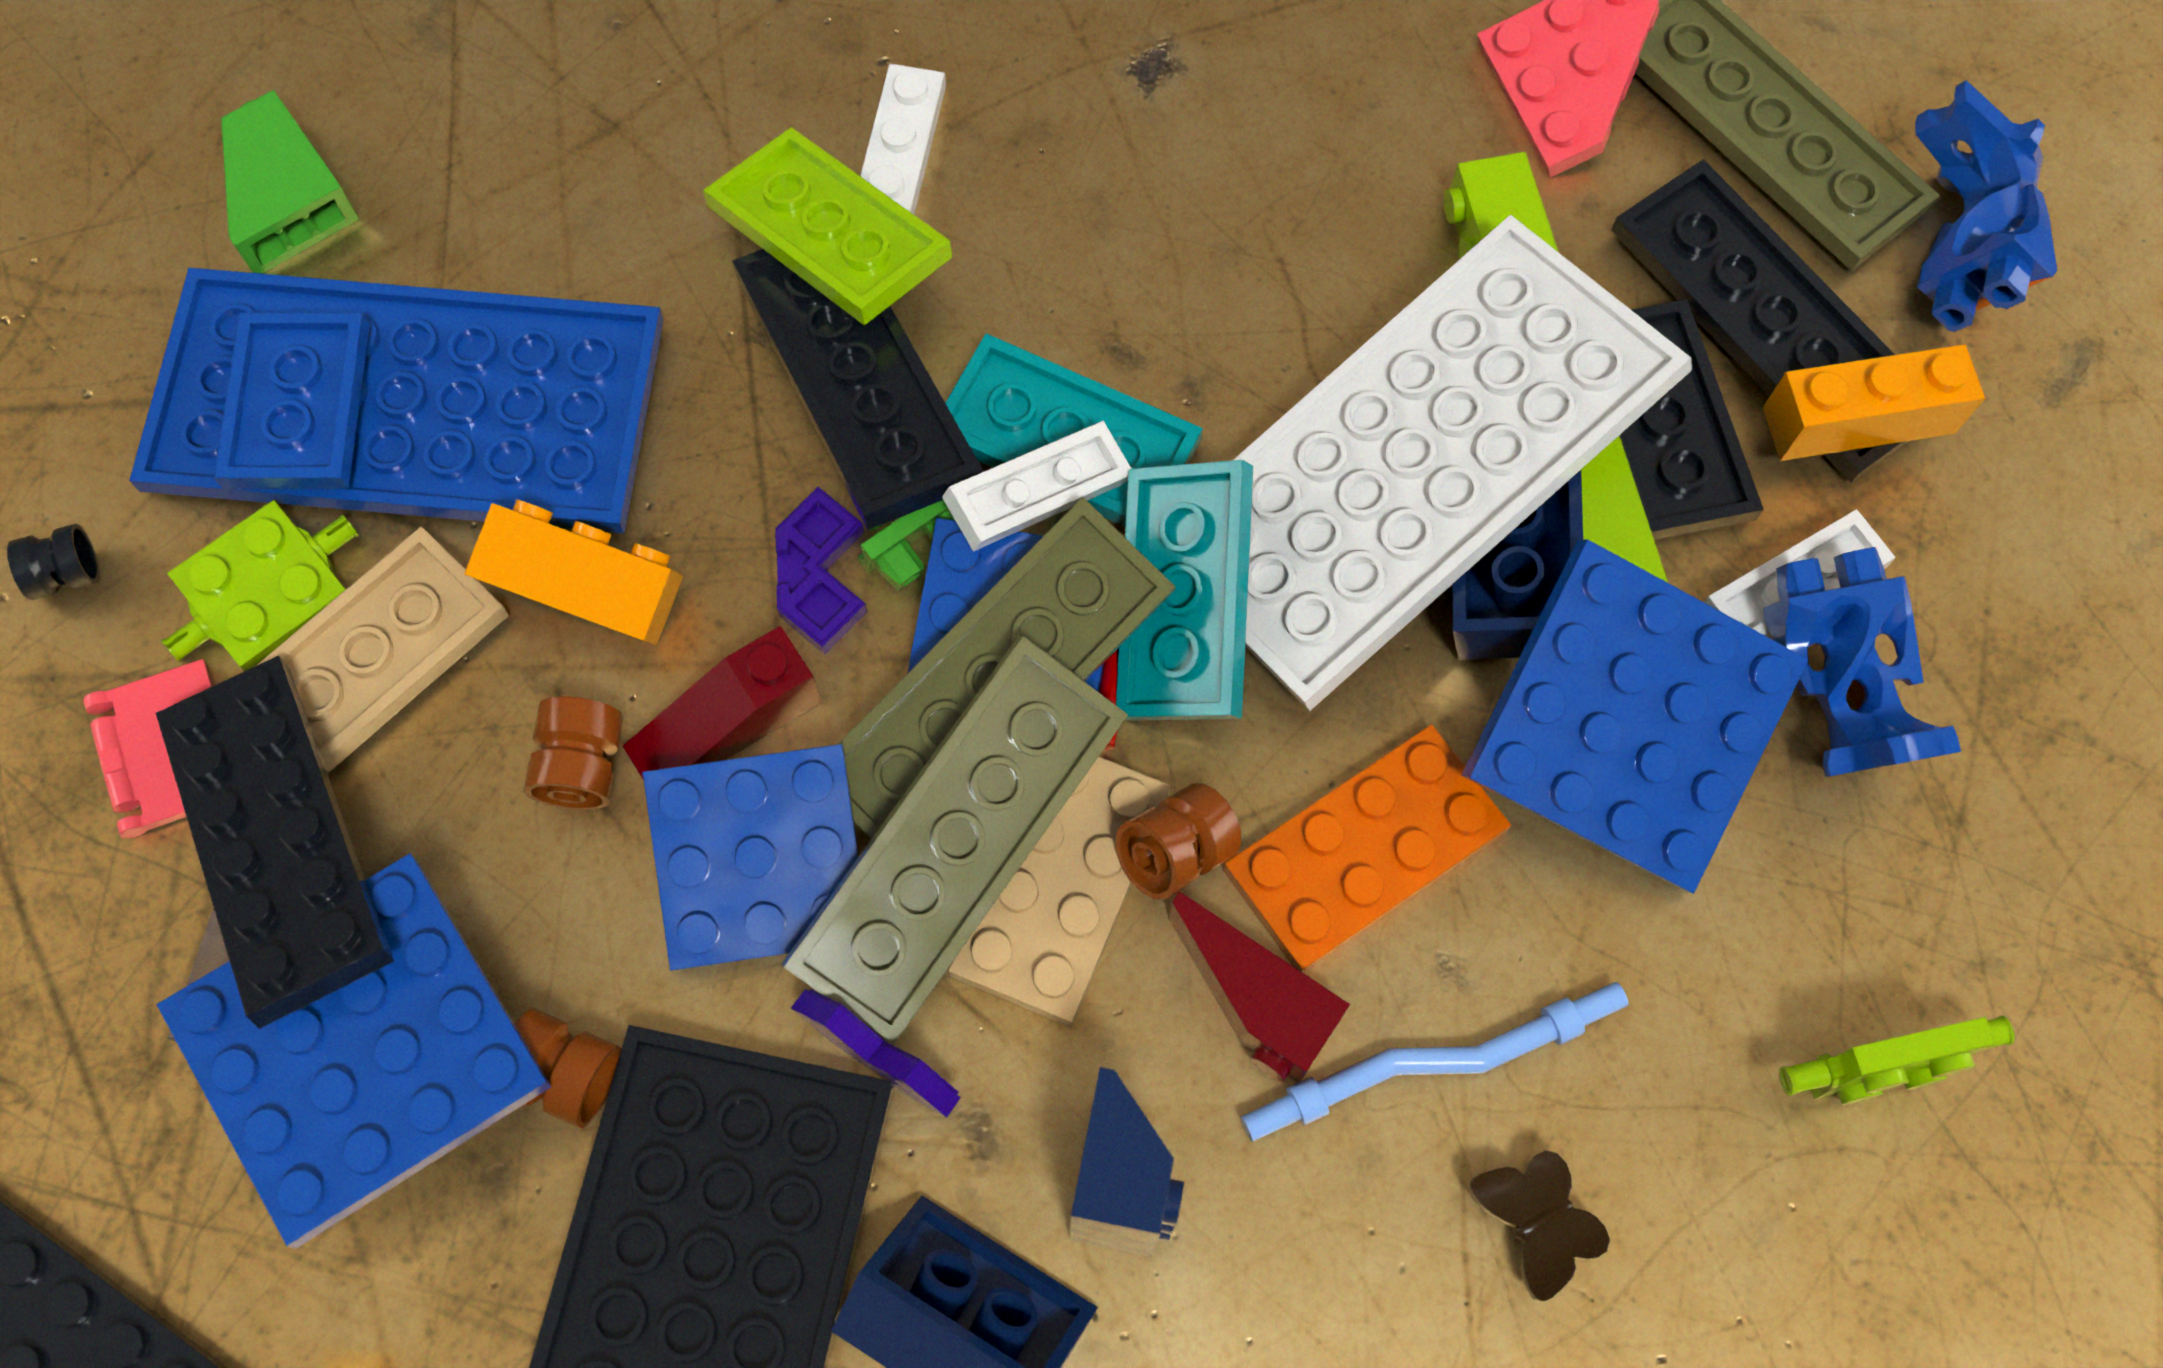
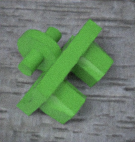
[857,500,955,591]

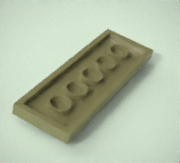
[1635,0,1940,271]
[838,497,1176,839]
[782,636,1128,1044]

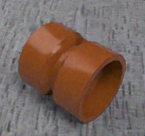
[523,696,623,810]
[1115,783,1241,900]
[515,1008,622,1129]

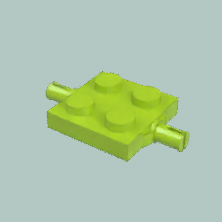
[161,500,359,671]
[1779,1016,2015,1105]

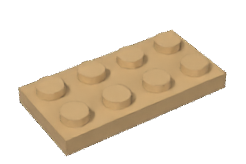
[256,526,509,774]
[948,757,1171,1028]

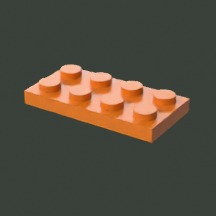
[1223,724,1511,973]

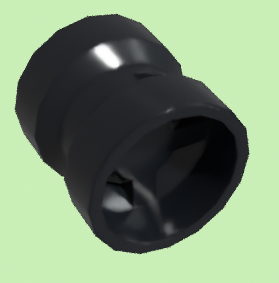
[7,523,99,601]

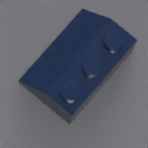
[1453,470,1583,660]
[1070,1067,1184,1257]
[831,1195,1098,1368]

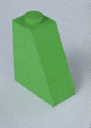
[221,90,359,274]

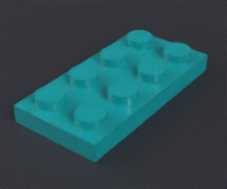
[945,333,1203,527]
[1116,460,1253,721]

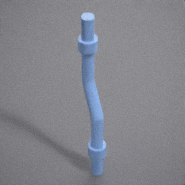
[1241,982,1628,1142]

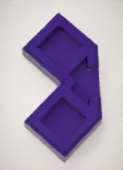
[775,487,867,655]
[791,989,961,1118]

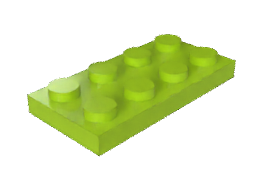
[703,127,953,326]

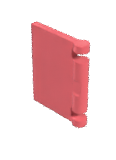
[83,659,214,839]

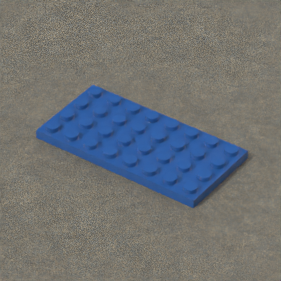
[129,268,664,534]

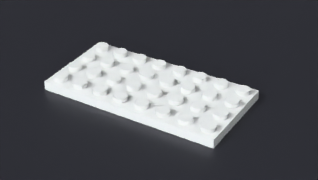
[1234,215,1692,712]

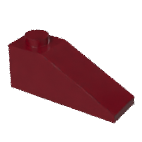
[623,625,822,781]
[1169,891,1350,1083]

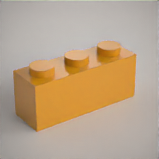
[1763,344,1986,461]
[464,499,683,646]

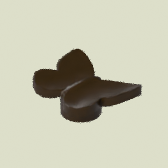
[1468,1150,1610,1302]

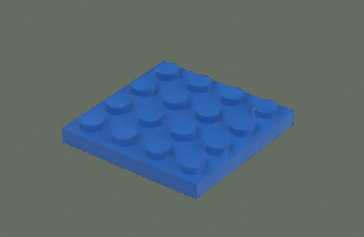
[1461,539,1809,894]
[156,853,552,1249]

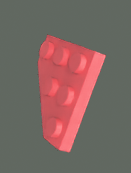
[1477,0,1659,178]

